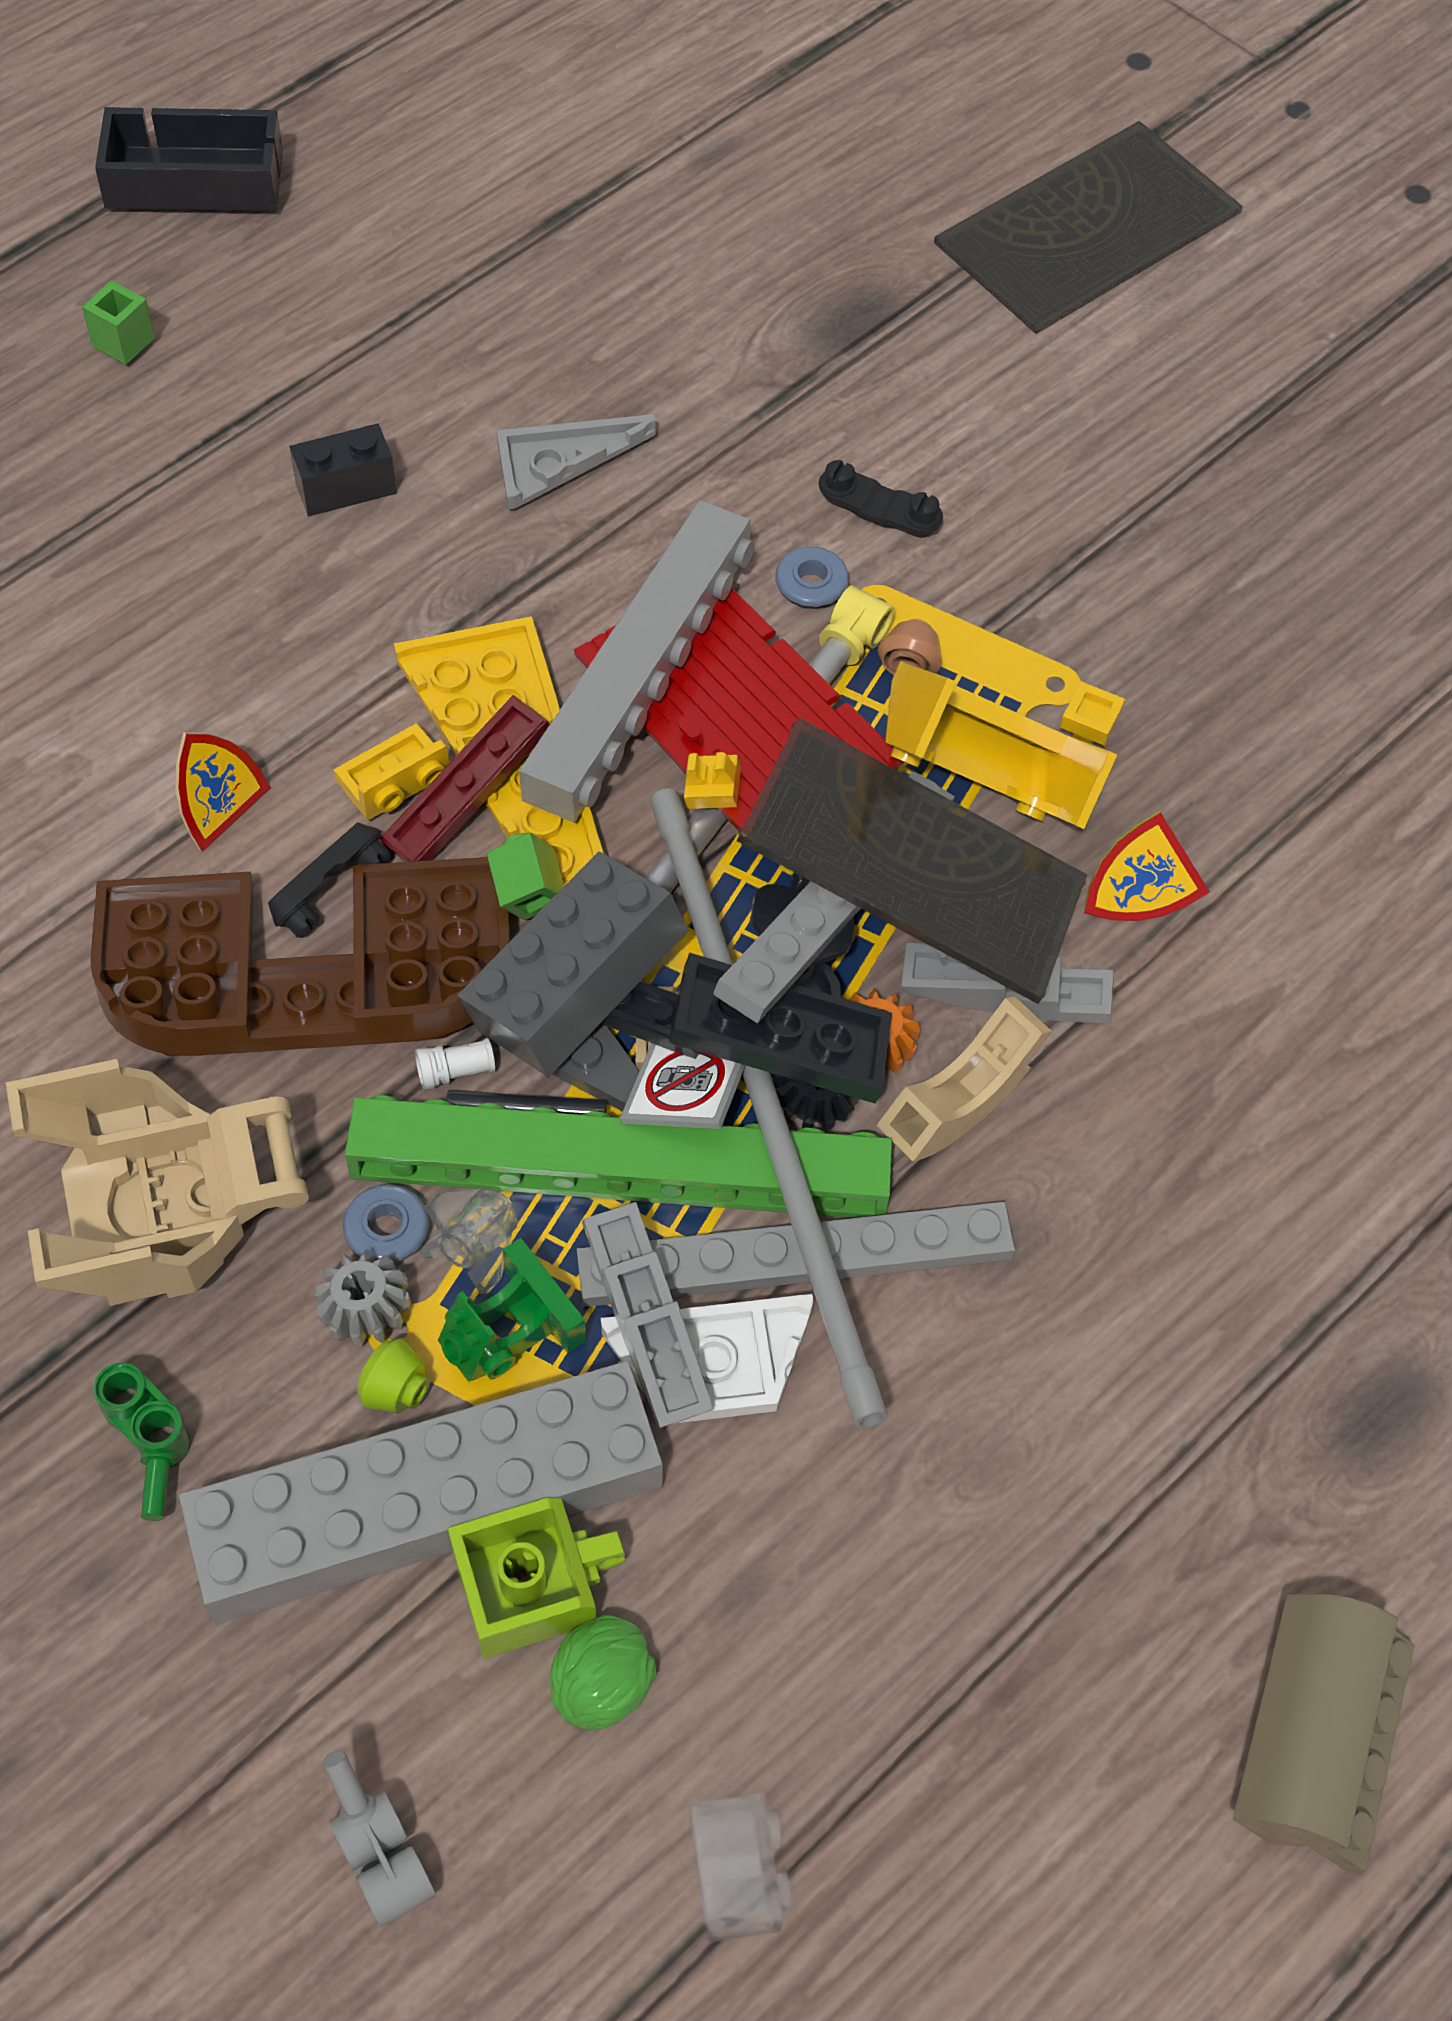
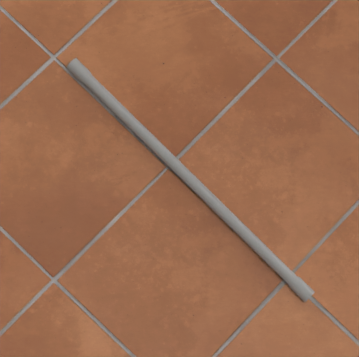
[650,788,888,1429]

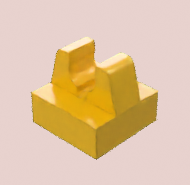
[1060,681,1126,746]
[684,752,741,809]

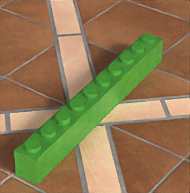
[345,1095,892,1218]

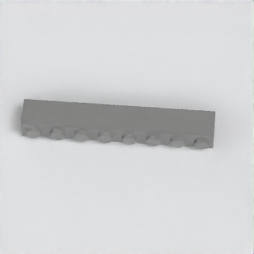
[519,500,754,823]

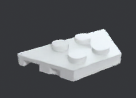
[601,1294,813,1424]

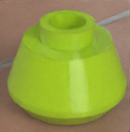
[357,1339,430,1413]

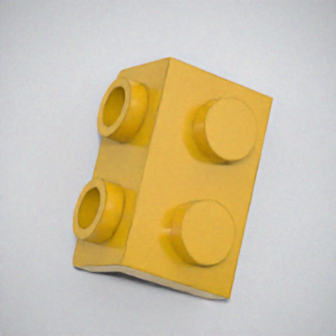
[333,723,449,821]

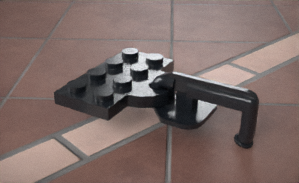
[669,866,892,1104]

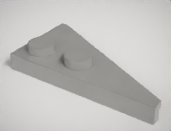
[497,414,656,509]

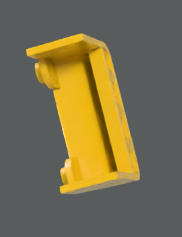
[885,661,1117,829]

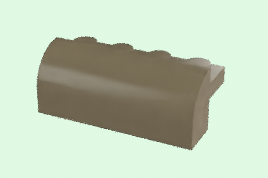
[1233,1594,1415,1872]

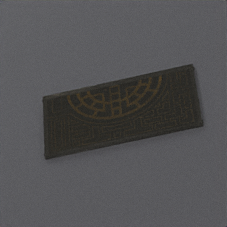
[934,121,1243,334]
[736,718,1087,1004]

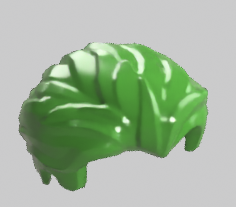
[549,1615,656,1730]

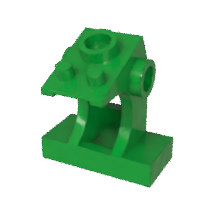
[437,1237,586,1382]

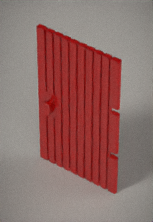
[574,587,904,853]

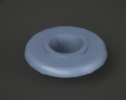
[775,546,849,607]
[342,1184,430,1262]

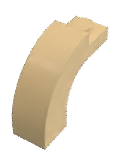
[876,996,1052,1162]

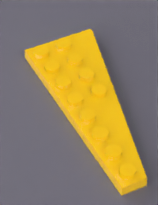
[394,616,604,886]

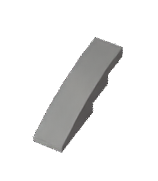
[902,943,1114,1024]
[582,1202,714,1428]

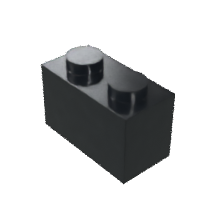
[289,423,397,517]

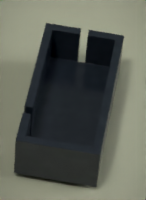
[95,107,283,211]

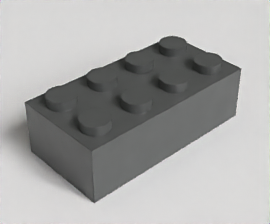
[457,851,689,1078]

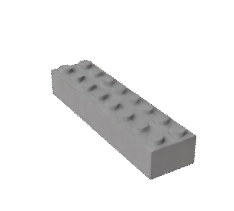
[178,1361,663,1625]

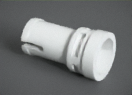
[415,1038,495,1090]

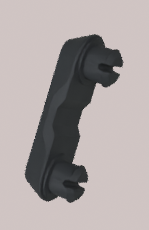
[818,460,943,538]
[268,822,391,938]

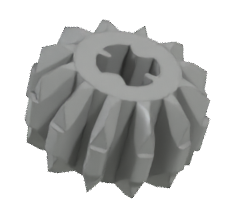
[315,1249,411,1348]

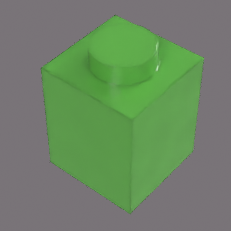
[82,280,155,365]
[486,833,564,920]

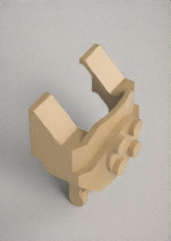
[5,1059,309,1306]

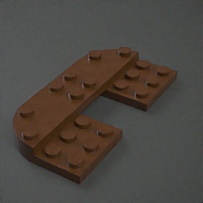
[91,857,510,1056]

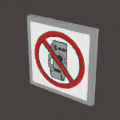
[620,1043,745,1129]

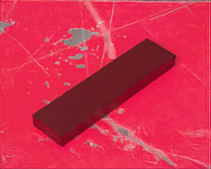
[379,695,550,862]

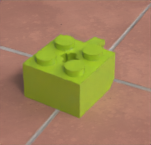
[447,1497,625,1660]

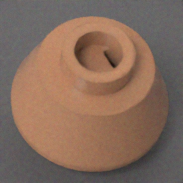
[878,619,942,675]

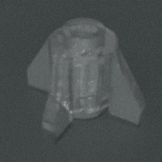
[420,1188,517,1294]

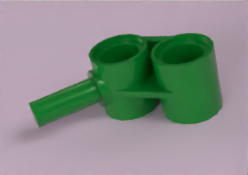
[93,1362,191,1521]

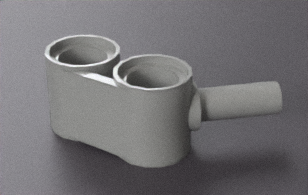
[322,1750,436,1928]

